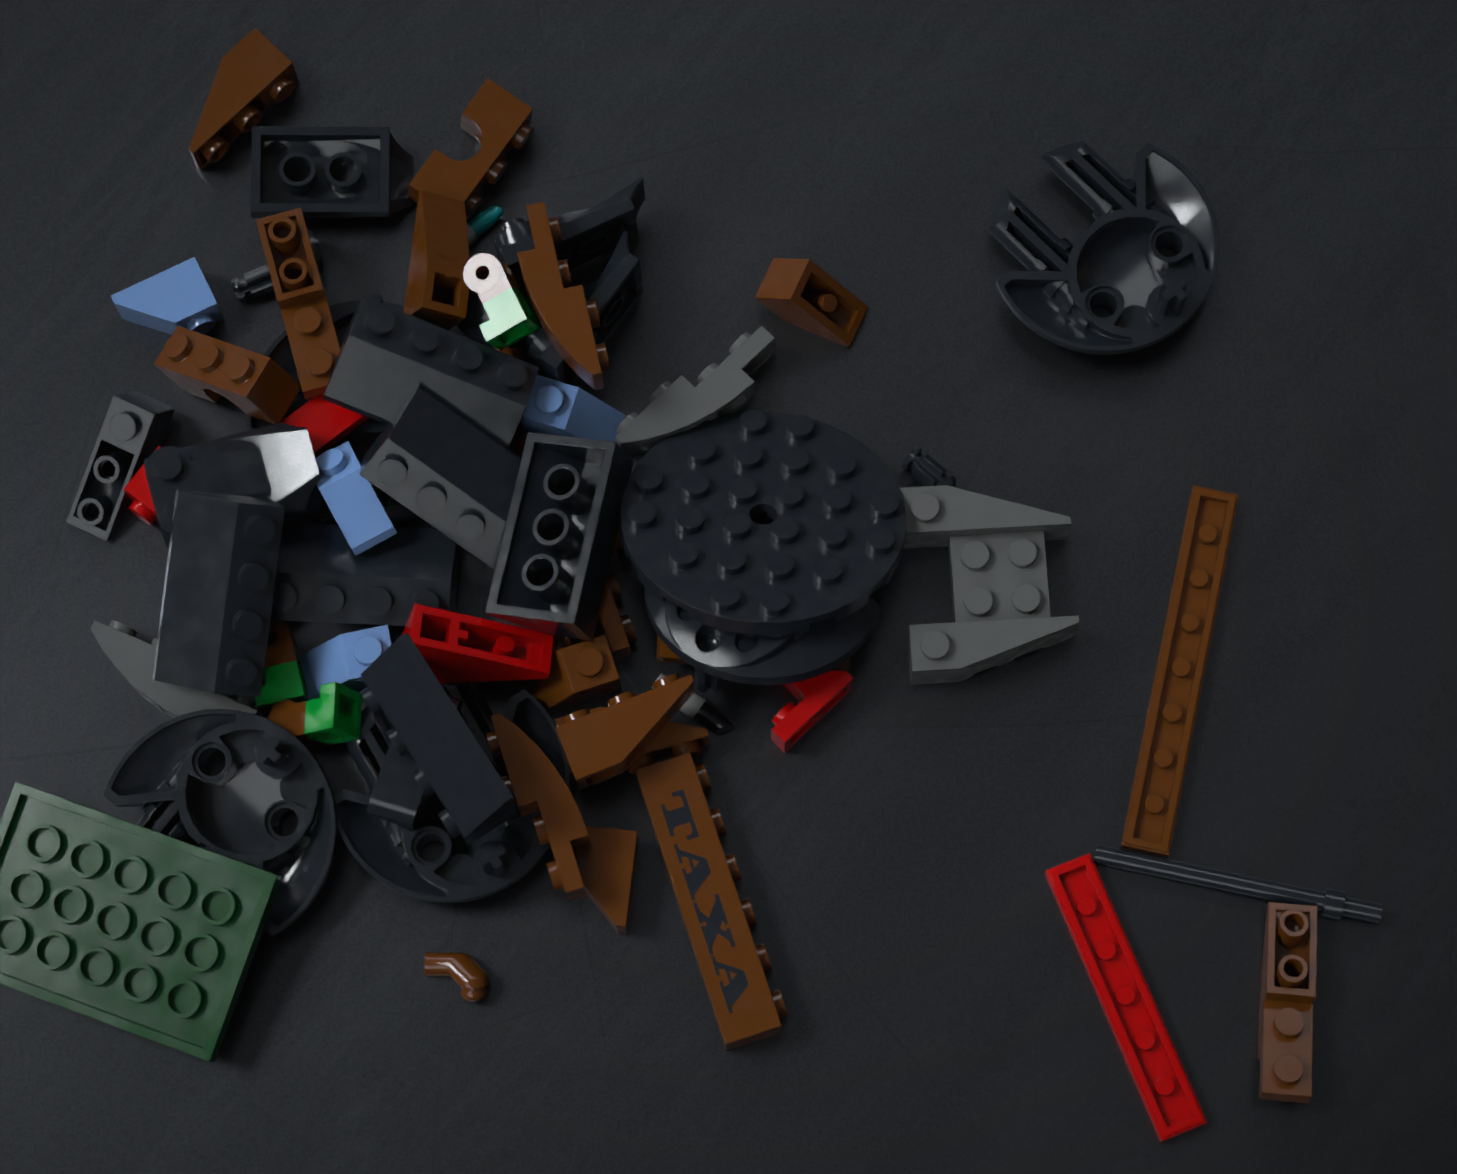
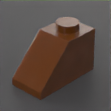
[755,258,868,346]
[519,635,622,715]
[573,826,639,935]

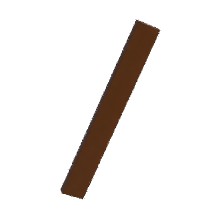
[1120,485,1239,858]

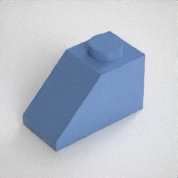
[111,257,224,335]
[521,375,626,442]
[316,441,397,556]
[300,625,394,700]

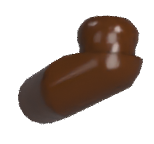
[424,952,489,1002]

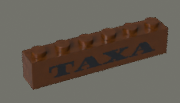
[635,752,788,1051]

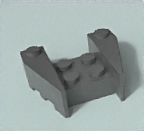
[900,485,1079,685]

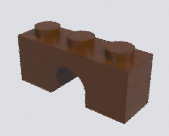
[408,78,534,221]
[154,326,301,424]

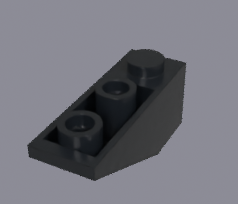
[66,390,175,541]

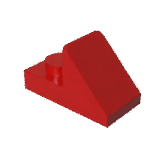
[771,671,854,753]

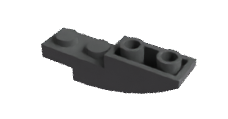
[614,326,775,456]
[90,620,261,719]

